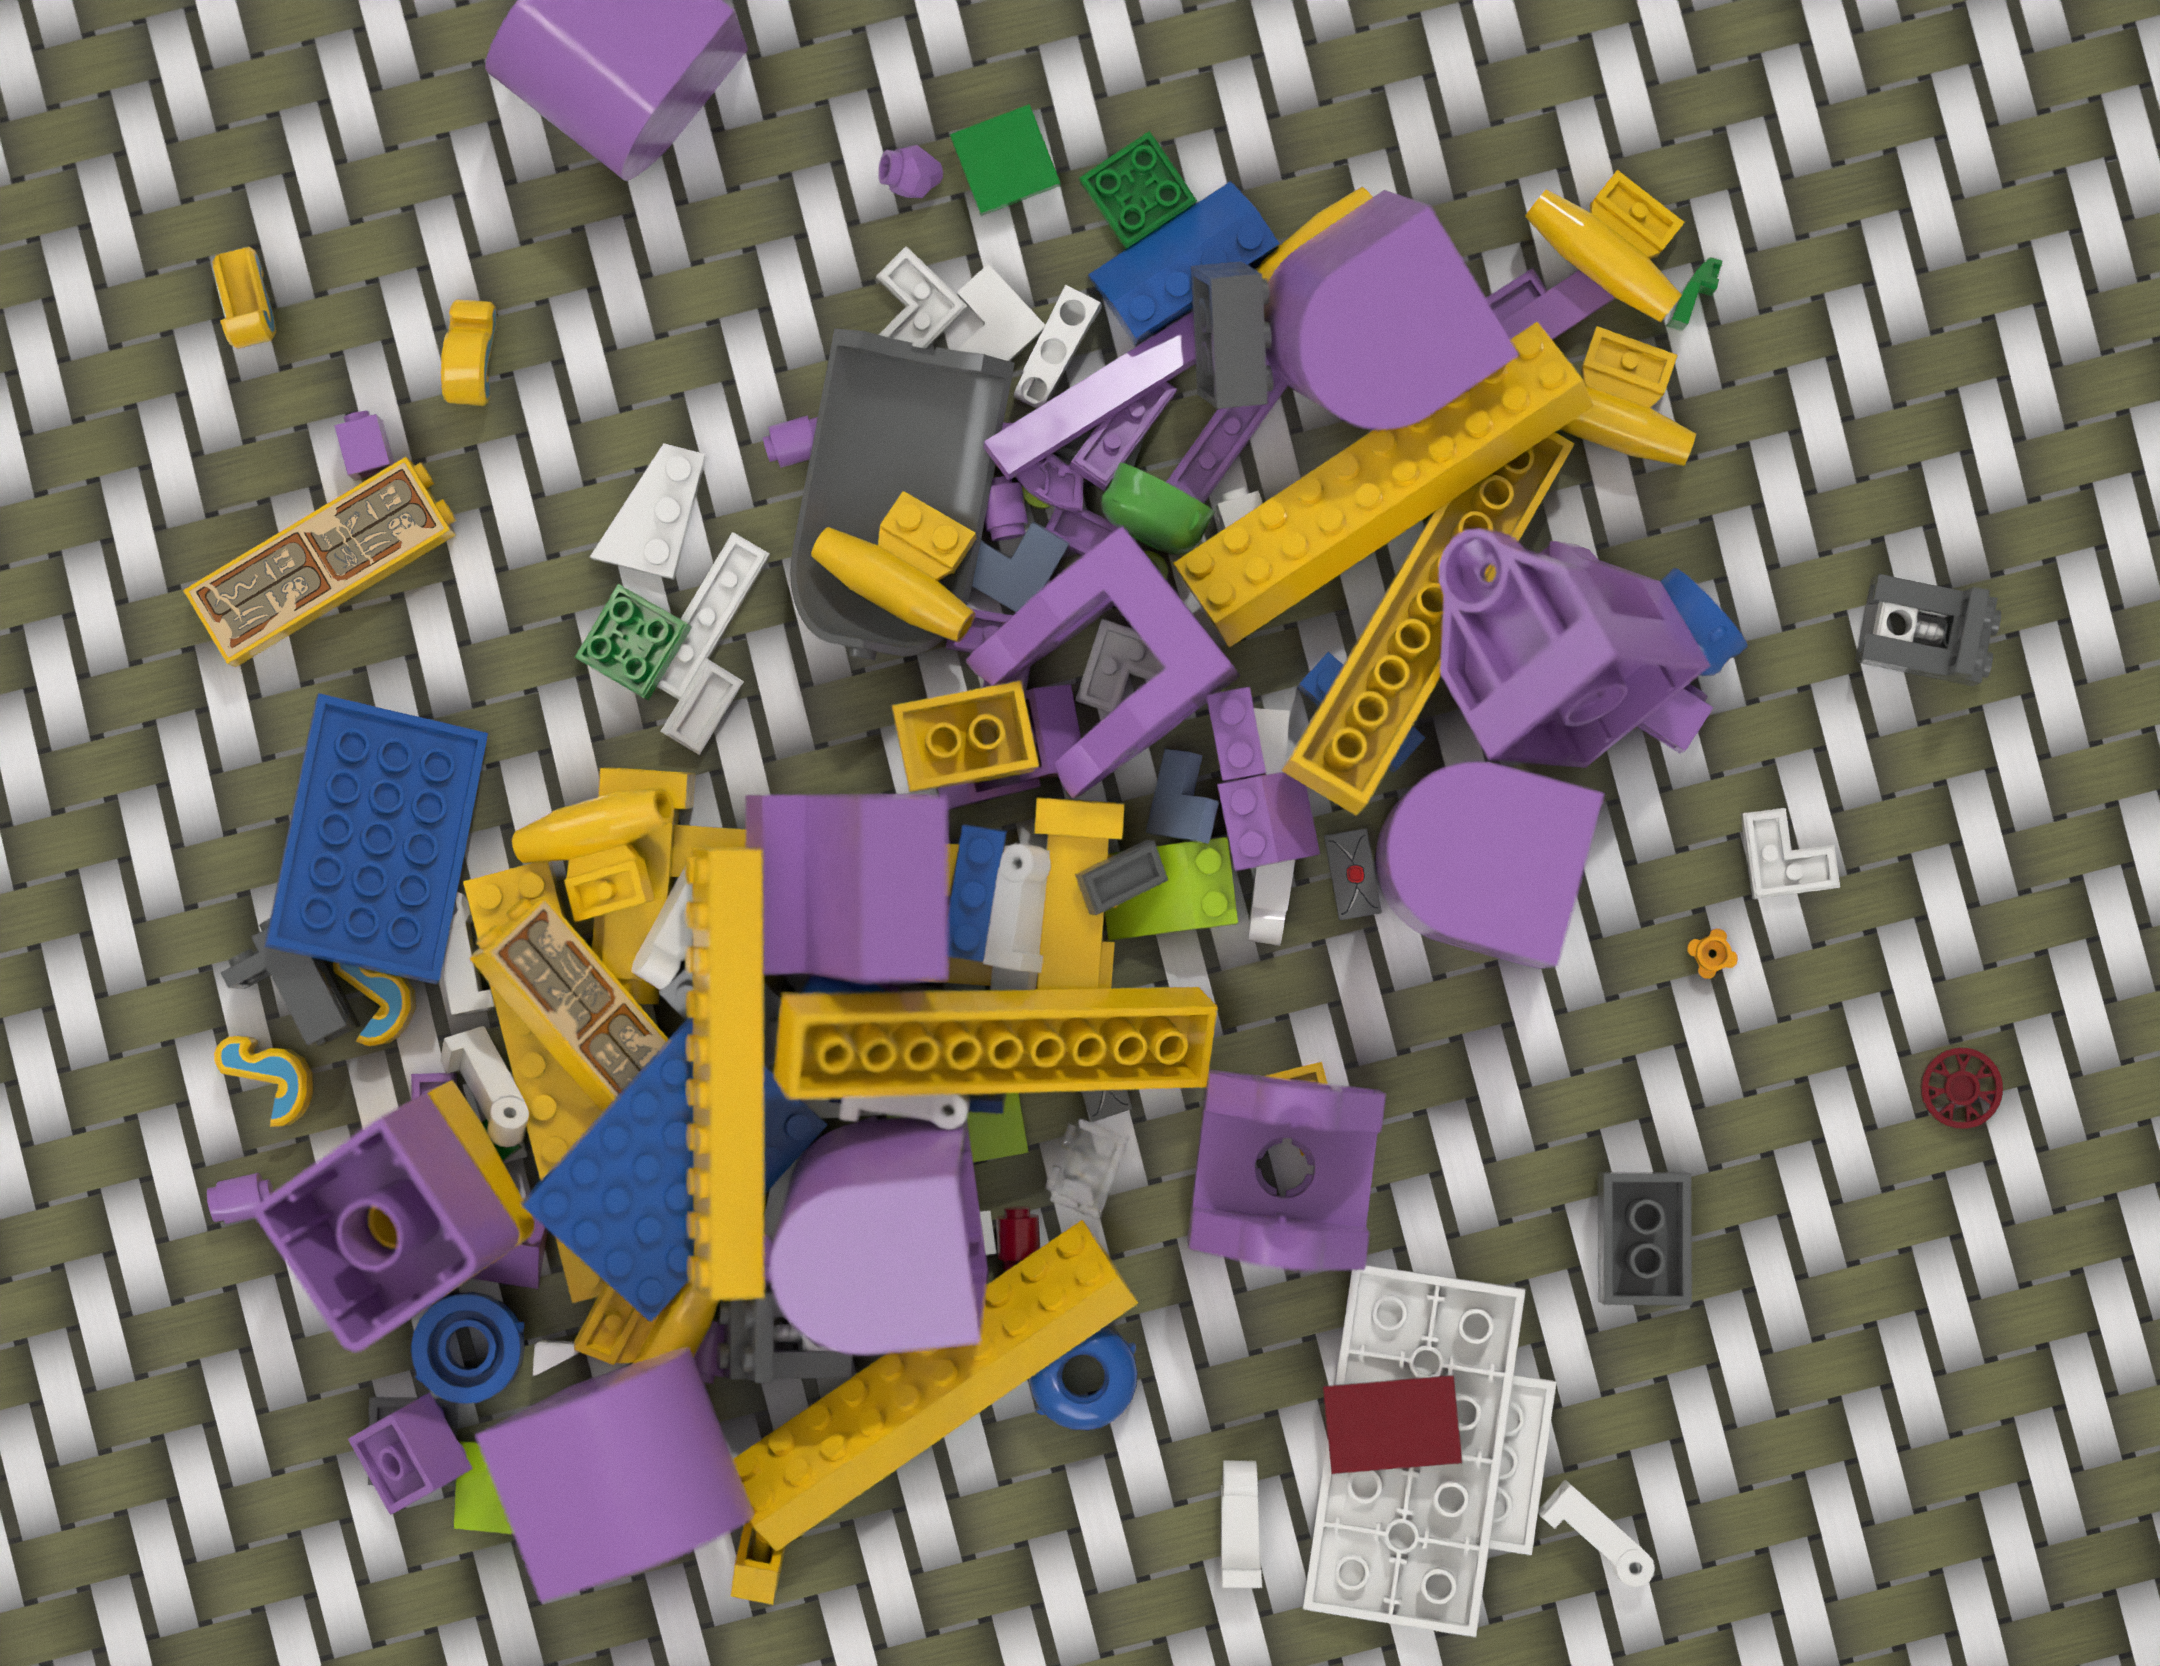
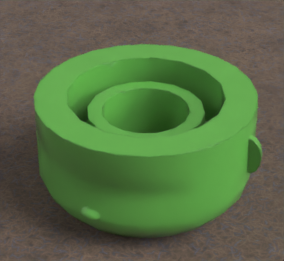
[1101,462,1215,555]

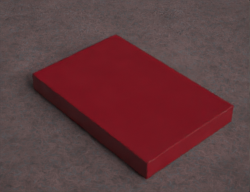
[1323,1375,1462,1474]

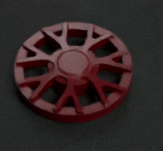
[1920,1048,2003,1129]

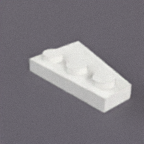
[590,443,706,580]

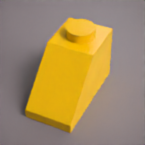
[730,1520,786,1605]

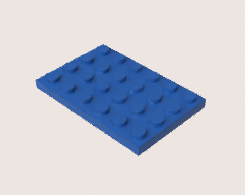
[264,693,488,984]
[520,1017,827,1322]

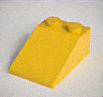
[892,681,1039,792]

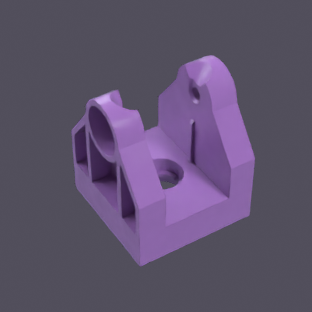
[966,526,1240,799]
[1439,529,1710,768]
[1187,1069,1386,1271]

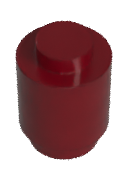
[996,1206,1041,1271]

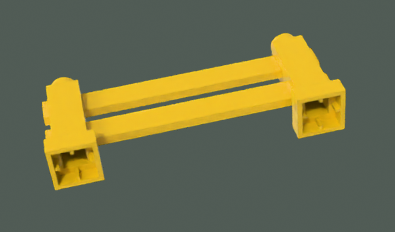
[592,767,1124,1004]

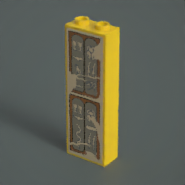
[183,457,456,668]
[469,895,669,1113]

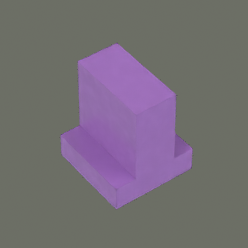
[746,794,947,981]

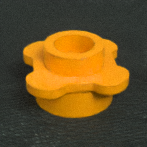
[1687,928,1738,979]

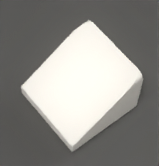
[533,1340,580,1376]

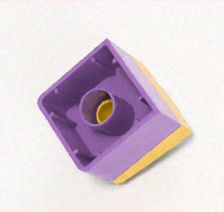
[251,1080,535,1351]

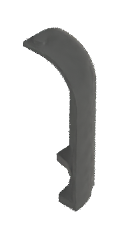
[790,328,1015,660]

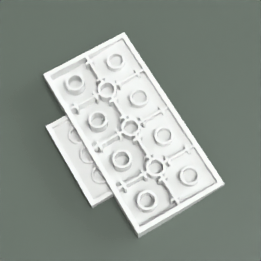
[1303,1265,1556,1637]

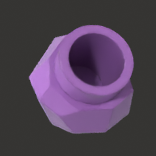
[878,145,943,198]

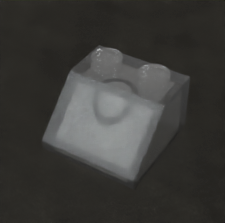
[1045,1118,1129,1220]

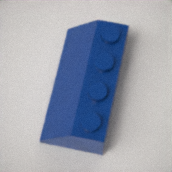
[1088,181,1280,347]

